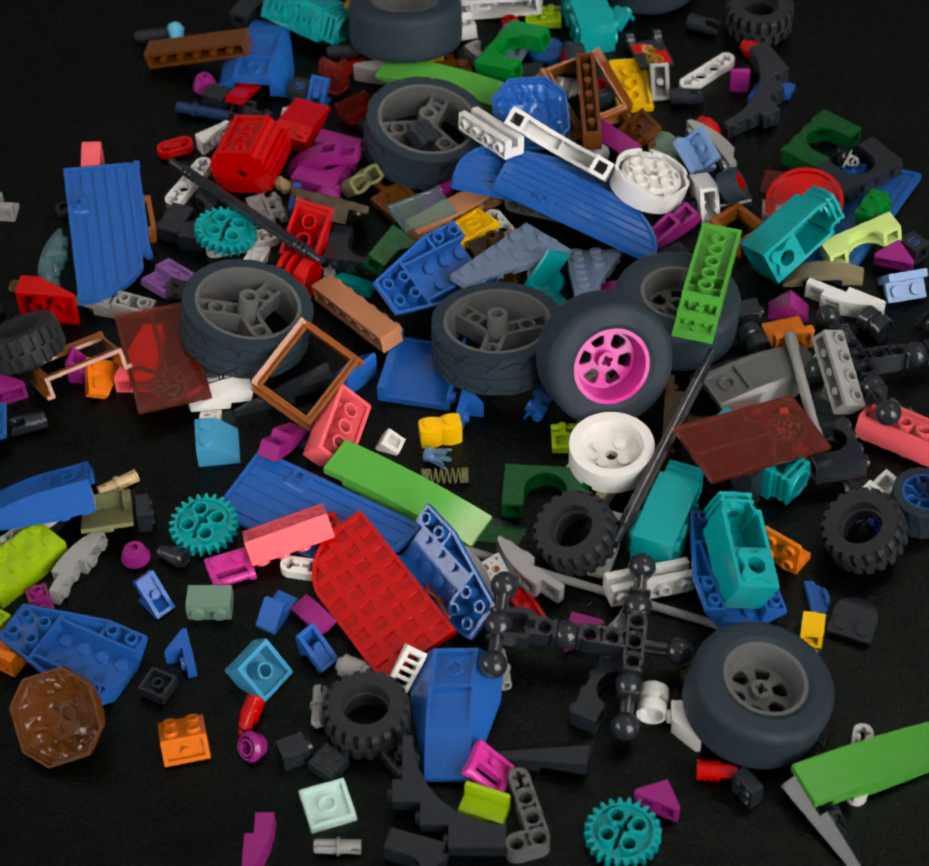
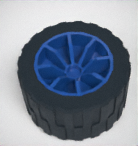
[891,467,929,539]

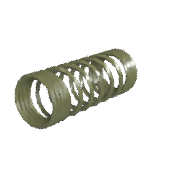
[422,467,468,484]

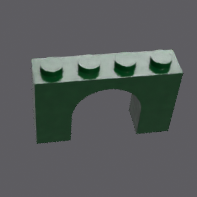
[780,109,862,169]
[363,225,429,310]
[502,464,589,521]

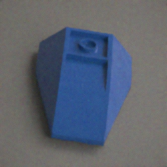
[218,20,294,97]
[373,220,499,316]
[0,461,96,531]
[397,504,495,640]
[689,510,787,627]
[0,604,148,705]
[410,648,503,782]

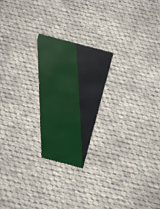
[477,517,527,545]

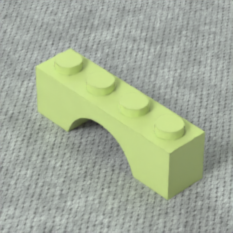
[820,211,902,263]

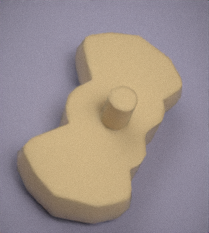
[274,176,292,194]

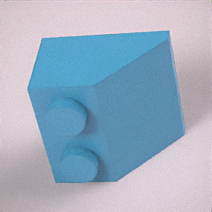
[194,417,241,467]
[224,638,293,702]

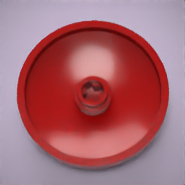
[765,168,844,225]

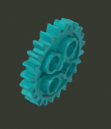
[194,206,257,257]
[169,493,239,557]
[584,797,662,866]

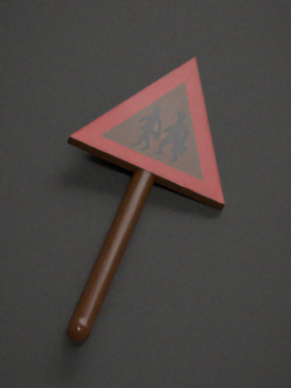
[424,582,452,619]

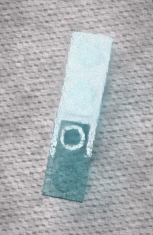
[38,229,68,287]

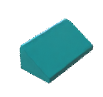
[335,272,376,298]

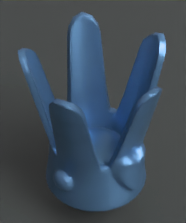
[420,446,452,470]

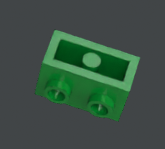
[854,188,892,226]

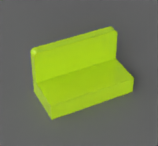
[458,781,510,825]

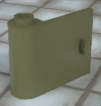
[81,489,134,534]

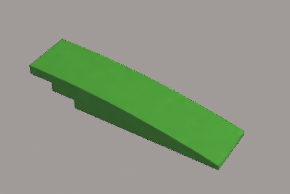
[375,61,504,115]
[672,222,742,344]
[323,440,492,547]
[791,722,929,808]

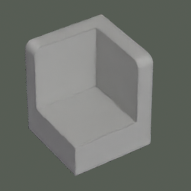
[0,192,20,222]

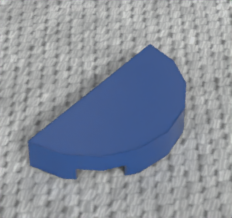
[838,163,868,175]
[803,581,830,614]

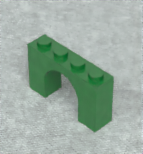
[474,20,551,83]

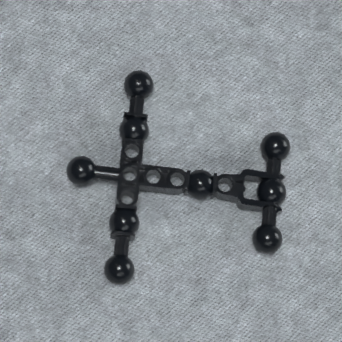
[805,304,929,426]
[479,553,693,741]

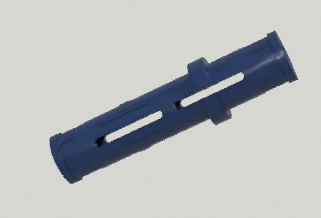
[176,101,230,122]

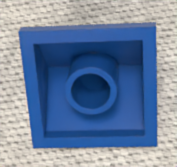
[332,352,378,393]

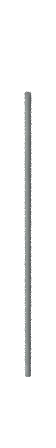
[464,545,818,653]

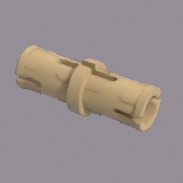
[96,469,140,494]

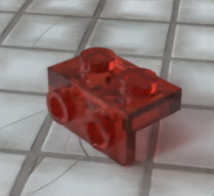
[318,57,349,96]
[335,90,370,125]

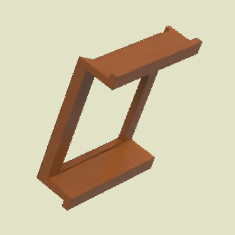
[536,46,633,140]
[251,317,365,433]
[30,331,132,401]

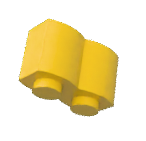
[418,413,463,449]

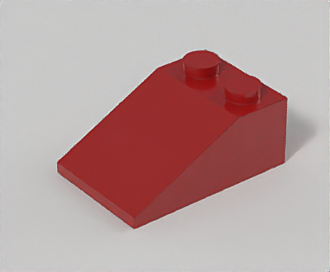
[278,98,331,152]
[278,198,334,258]
[15,275,80,324]

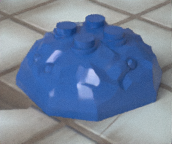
[491,76,570,152]

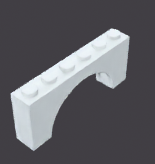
[504,106,615,183]

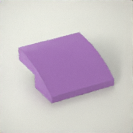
[141,258,194,300]

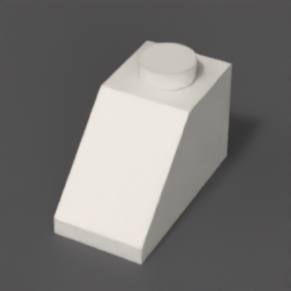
[666,700,701,752]

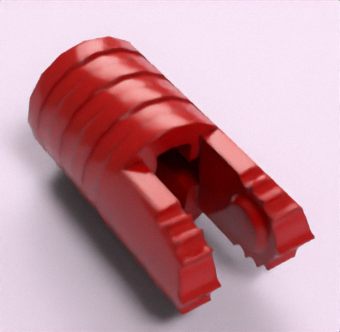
[237,694,265,737]
[696,759,738,782]

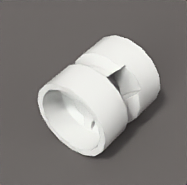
[636,681,669,724]

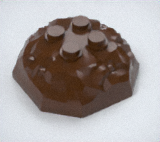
[9,666,105,768]

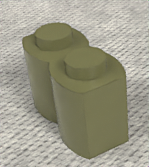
[341,164,384,198]

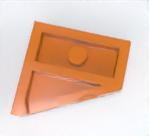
[84,357,120,399]

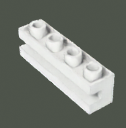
[458,106,524,160]
[602,557,695,607]

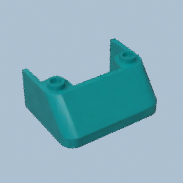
[524,249,570,307]

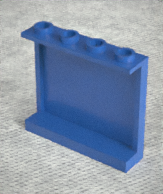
[377,328,467,411]

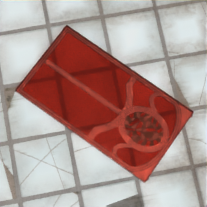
[114,302,212,414]
[672,395,832,484]

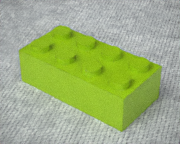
[0,524,67,609]

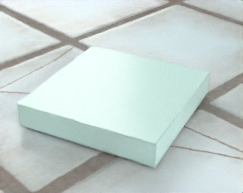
[299,777,357,833]

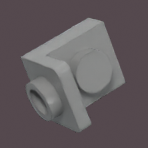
[464,39,482,69]

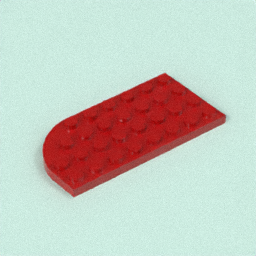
[312,510,457,677]

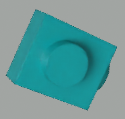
[613,4,635,32]

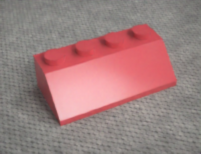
[303,384,371,467]
[855,404,929,467]
[242,503,335,567]

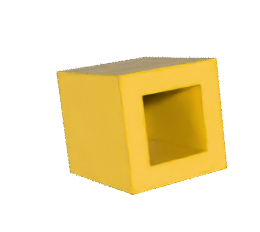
[800,611,826,649]

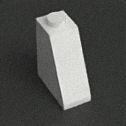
[689,172,720,225]

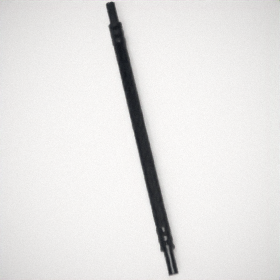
[168,158,325,265]
[614,348,717,546]

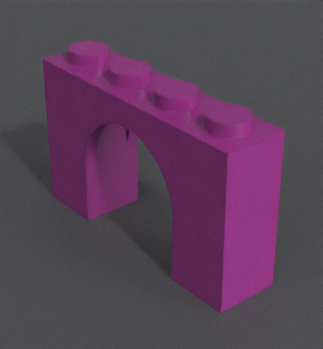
[291,129,365,195]

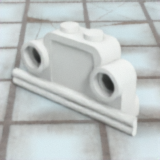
[461,0,543,20]

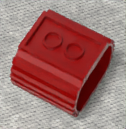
[210,115,292,193]

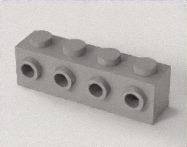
[811,330,866,414]

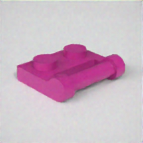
[204,547,257,585]
[461,739,515,793]

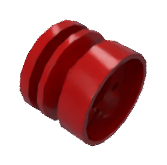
[276,251,322,297]

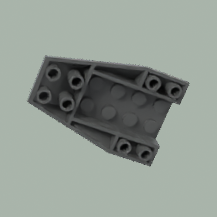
[688,345,815,419]

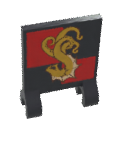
[623,29,675,71]

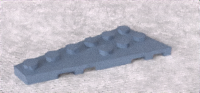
[450,223,572,289]
[566,247,624,296]

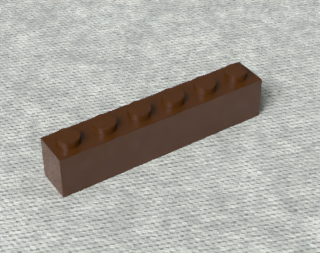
[143,28,253,69]
[575,52,602,150]

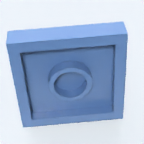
[672,126,721,174]
[877,268,928,304]

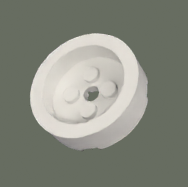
[610,148,690,214]
[569,412,655,493]

